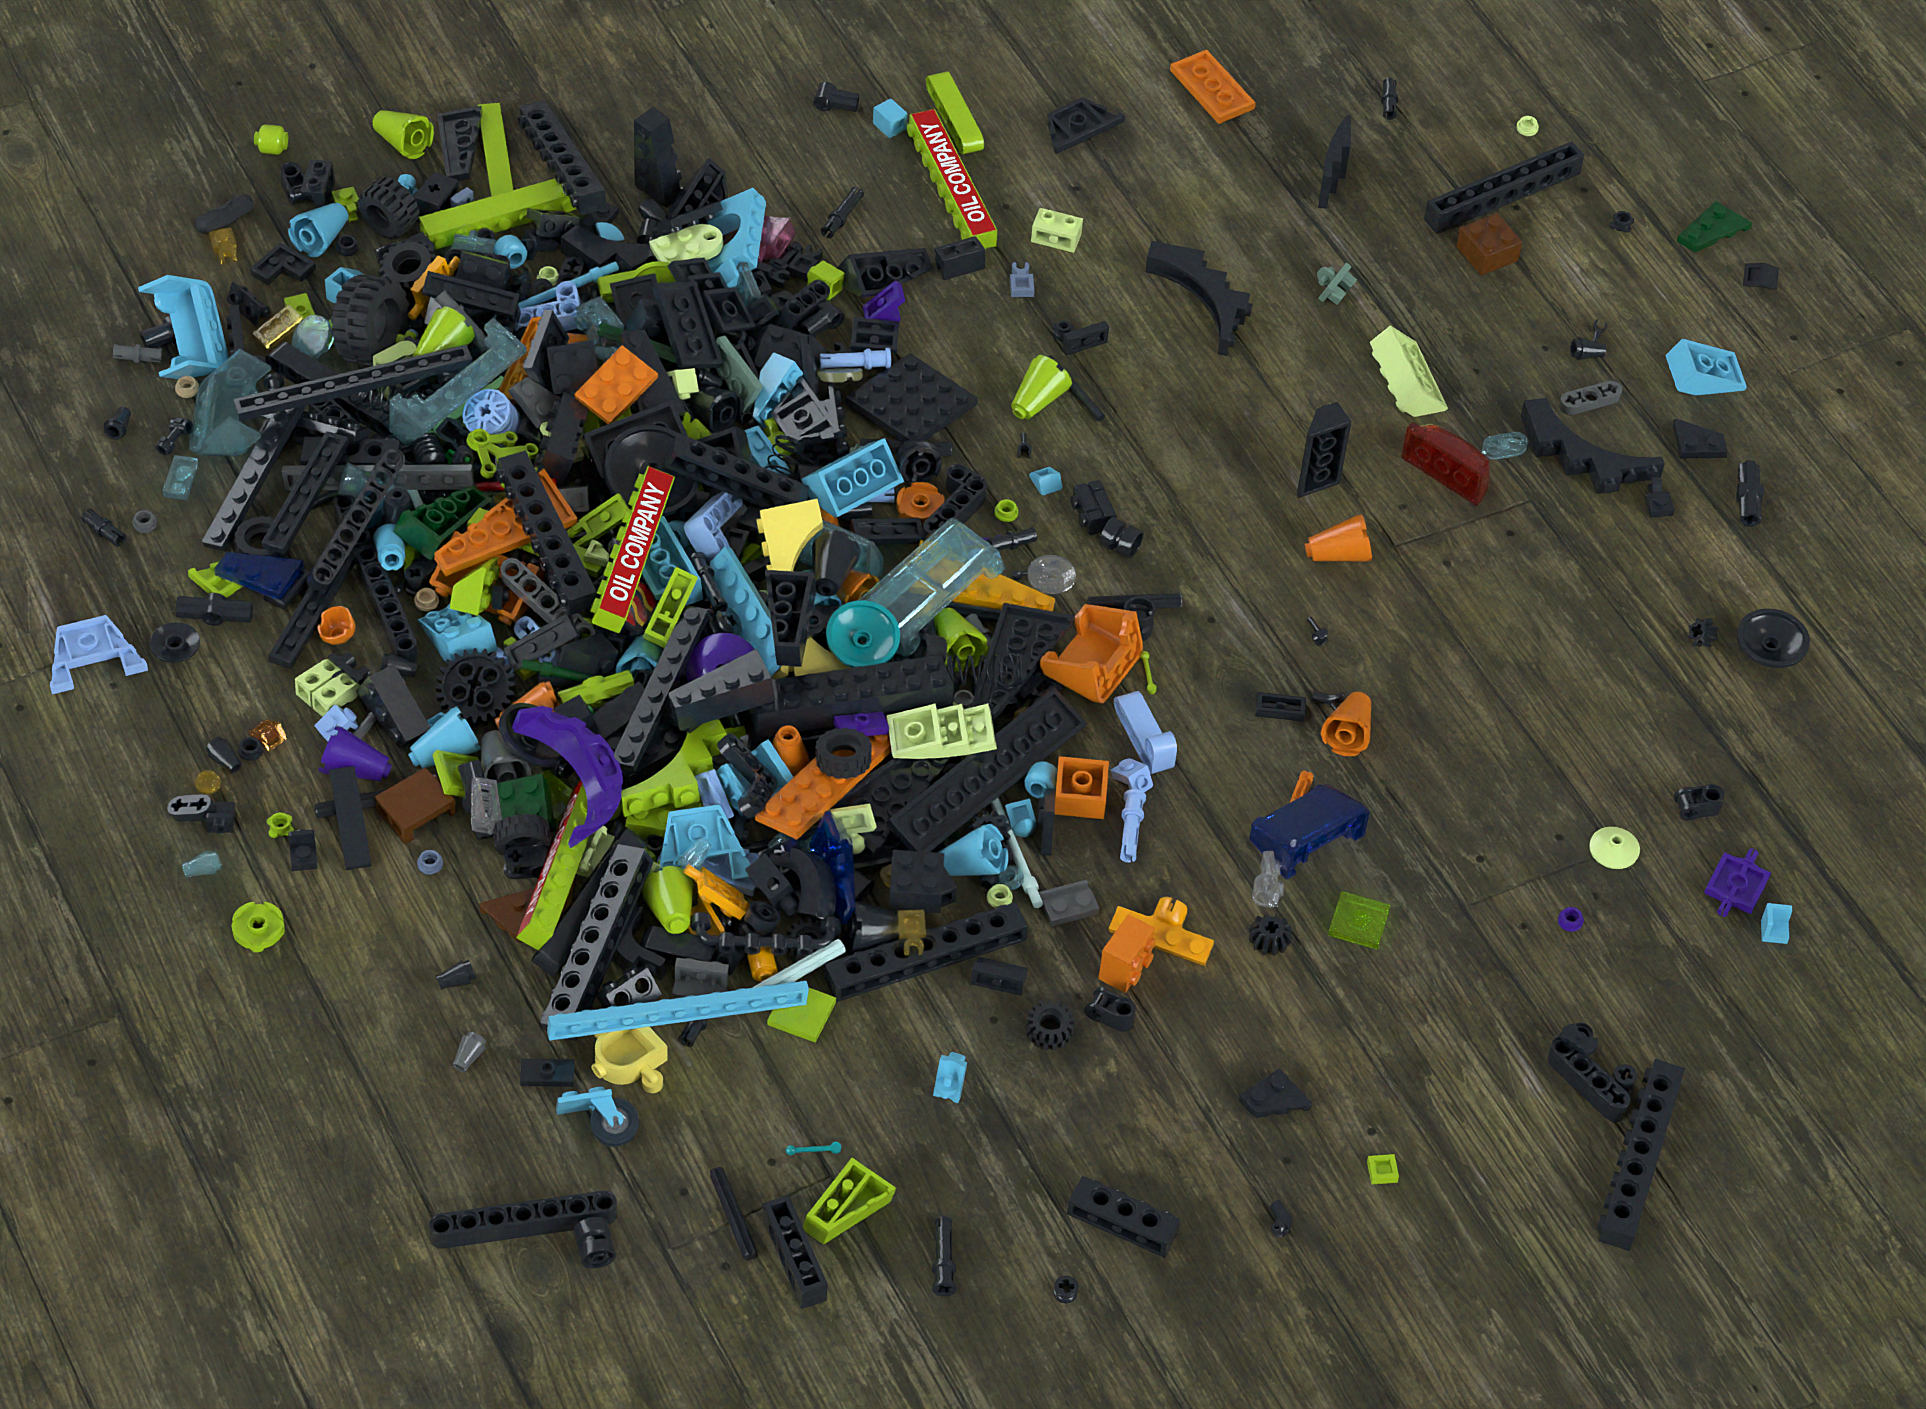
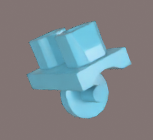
[933,1052,967,1103]

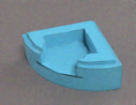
[595,222,624,242]

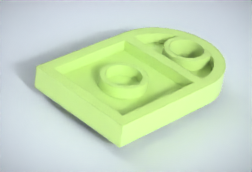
[649,224,724,263]

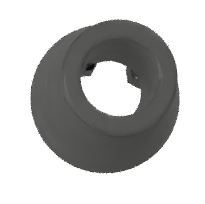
[452,1031,486,1073]

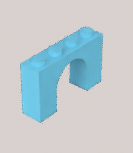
[706,188,766,275]

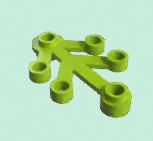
[467,429,538,488]

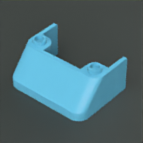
[138,275,230,379]

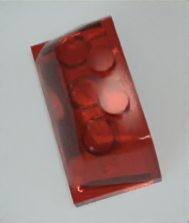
[1401,422,1490,506]

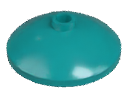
[826,600,900,668]

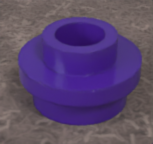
[1558,907,1584,932]

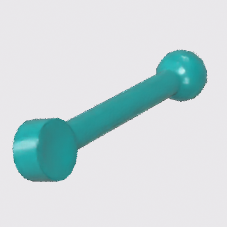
[786,1142,841,1156]

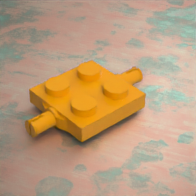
[407,256,460,320]
[683,864,750,920]

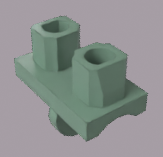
[1317,262,1357,305]

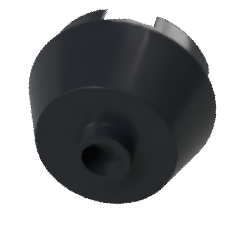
[896,439,942,485]

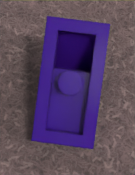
[862,281,905,321]

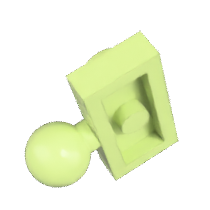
[821,804,877,854]

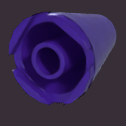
[318,725,392,782]

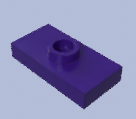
[834,712,889,736]

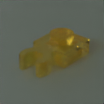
[209,227,237,265]
[897,910,926,955]

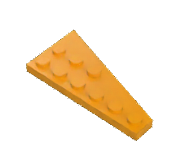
[908,540,1055,612]

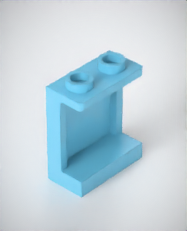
[716,740,794,816]

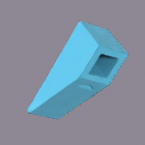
[753,353,803,429]

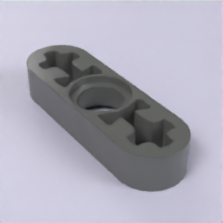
[1559,381,1622,415]

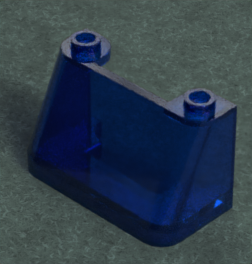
[1249,784,1370,880]

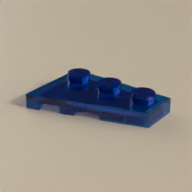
[214,552,304,600]

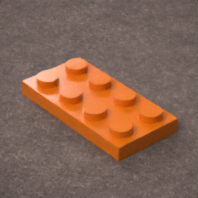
[1170,50,1255,124]

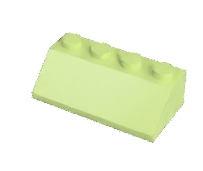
[1370,326,1448,417]

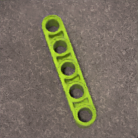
[926,71,984,155]

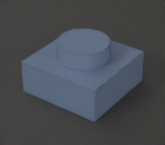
[450,187,474,208]

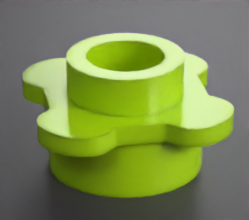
[267,813,294,838]

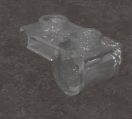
[1252,851,1284,908]

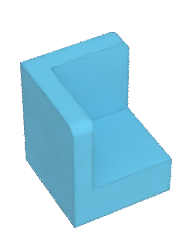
[873,99,908,138]
[1761,903,1792,944]

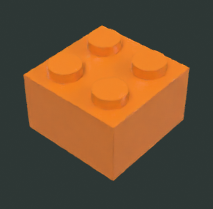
[1055,756,1109,819]
[1099,914,1156,993]

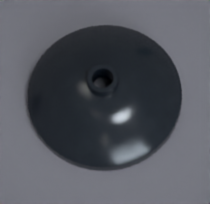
[1737,609,1810,668]
[499,703,564,767]

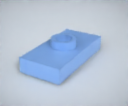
[694,769,734,819]

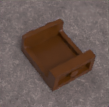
[375,767,456,844]

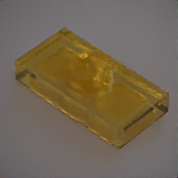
[253,305,304,350]

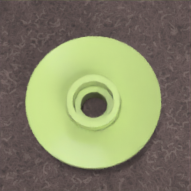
[1589,827,1640,869]

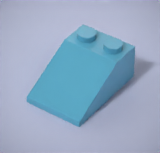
[1665,339,1747,395]

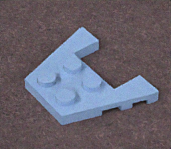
[50,615,148,694]

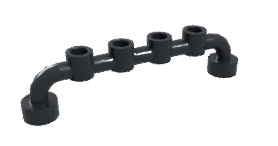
[690,912,841,957]

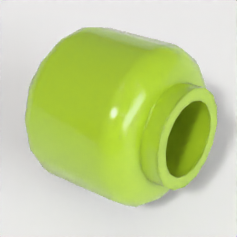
[254,125,288,155]

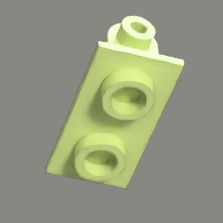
[576,826,614,878]

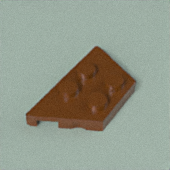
[479,878,575,943]

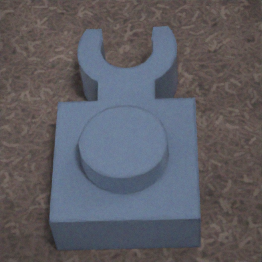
[1010,262,1034,297]

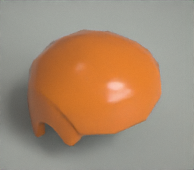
[317,606,356,645]

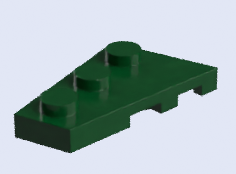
[1677,201,1752,253]

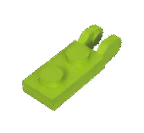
[566,493,630,548]

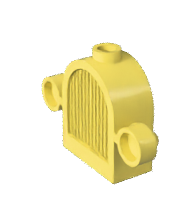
[592,1027,667,1093]

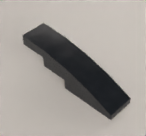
[329,766,371,870]

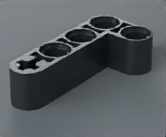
[923,464,987,548]
[1547,1022,1630,1122]

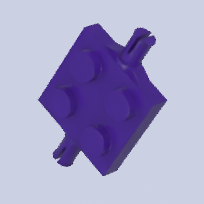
[1704,848,1771,917]

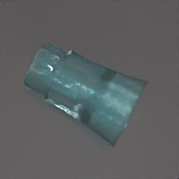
[338,462,395,502]

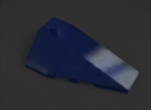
[809,811,855,924]

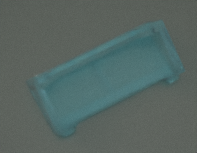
[389,318,527,445]
[859,518,1006,658]

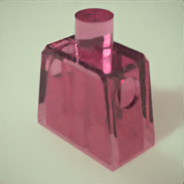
[758,216,796,262]

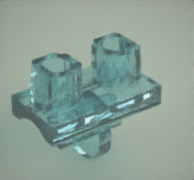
[451,230,496,254]

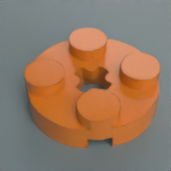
[896,482,944,524]

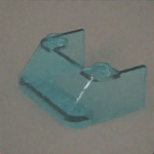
[189,349,271,456]

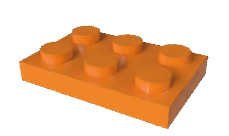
[574,345,658,424]

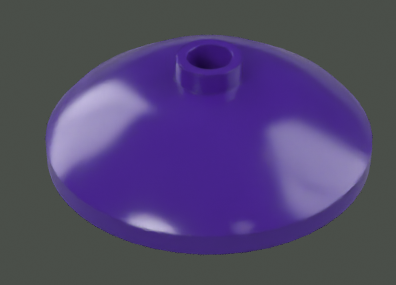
[686,633,755,683]

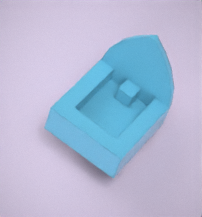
[1005,799,1037,837]

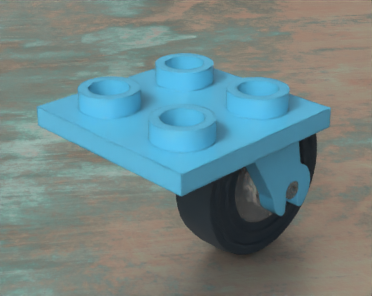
[556,1087,639,1147]

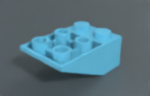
[418,604,498,663]

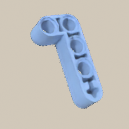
[490,281,584,336]
[684,491,743,563]
[1114,691,1177,774]

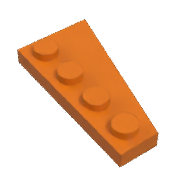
[498,317,541,404]

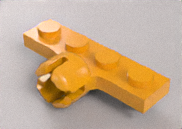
[1109,897,1214,966]

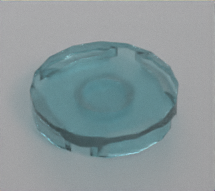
[292,315,333,360]

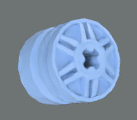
[463,389,522,448]

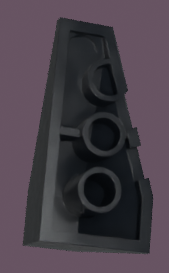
[837,248,933,297]

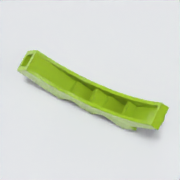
[620,719,726,817]

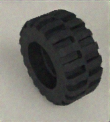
[331,274,409,366]

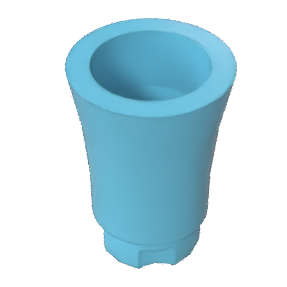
[373,524,407,571]

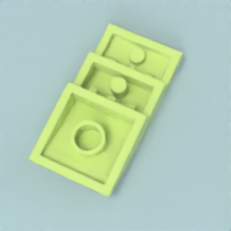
[887,704,997,759]

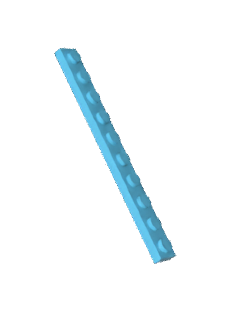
[547,981,809,1041]

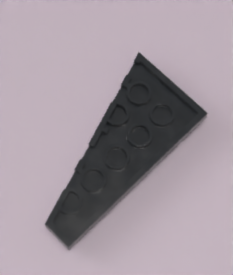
[831,756,954,858]

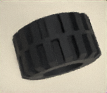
[357,177,419,240]
[379,240,436,303]

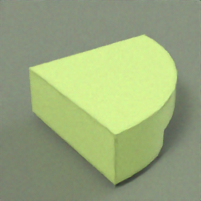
[584,540,609,567]

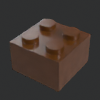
[1456,213,1522,275]

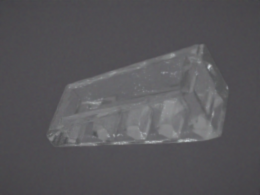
[471,777,502,834]

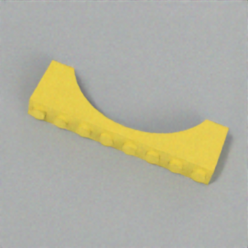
[756,499,851,676]

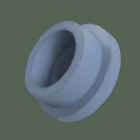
[417,850,443,875]

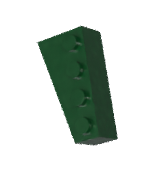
[393,485,492,561]

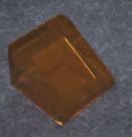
[248,719,287,751]

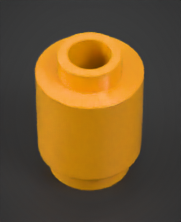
[747,947,778,982]

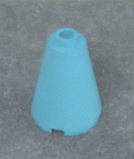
[288,203,348,257]
[616,635,663,680]
[408,706,481,769]
[938,824,1008,876]

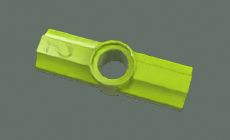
[557,670,634,708]

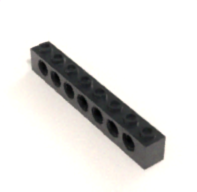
[517,100,607,215]
[1424,141,1585,234]
[496,450,597,615]
[541,844,653,1041]
[824,902,1028,1002]
[1597,1059,1685,1251]

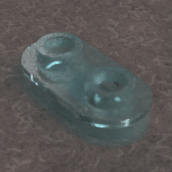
[1482,432,1528,459]

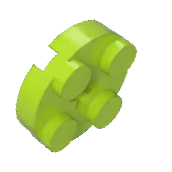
[232,902,285,952]

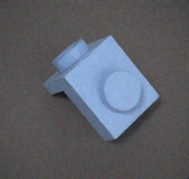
[314,705,359,741]
[1110,758,1153,792]

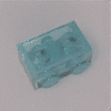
[575,296,624,352]

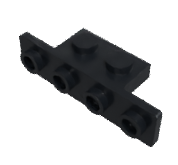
[814,382,850,458]

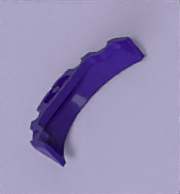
[512,706,623,848]

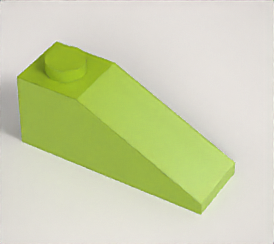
[643,567,698,648]

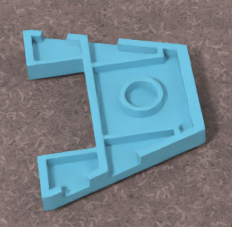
[659,804,751,881]

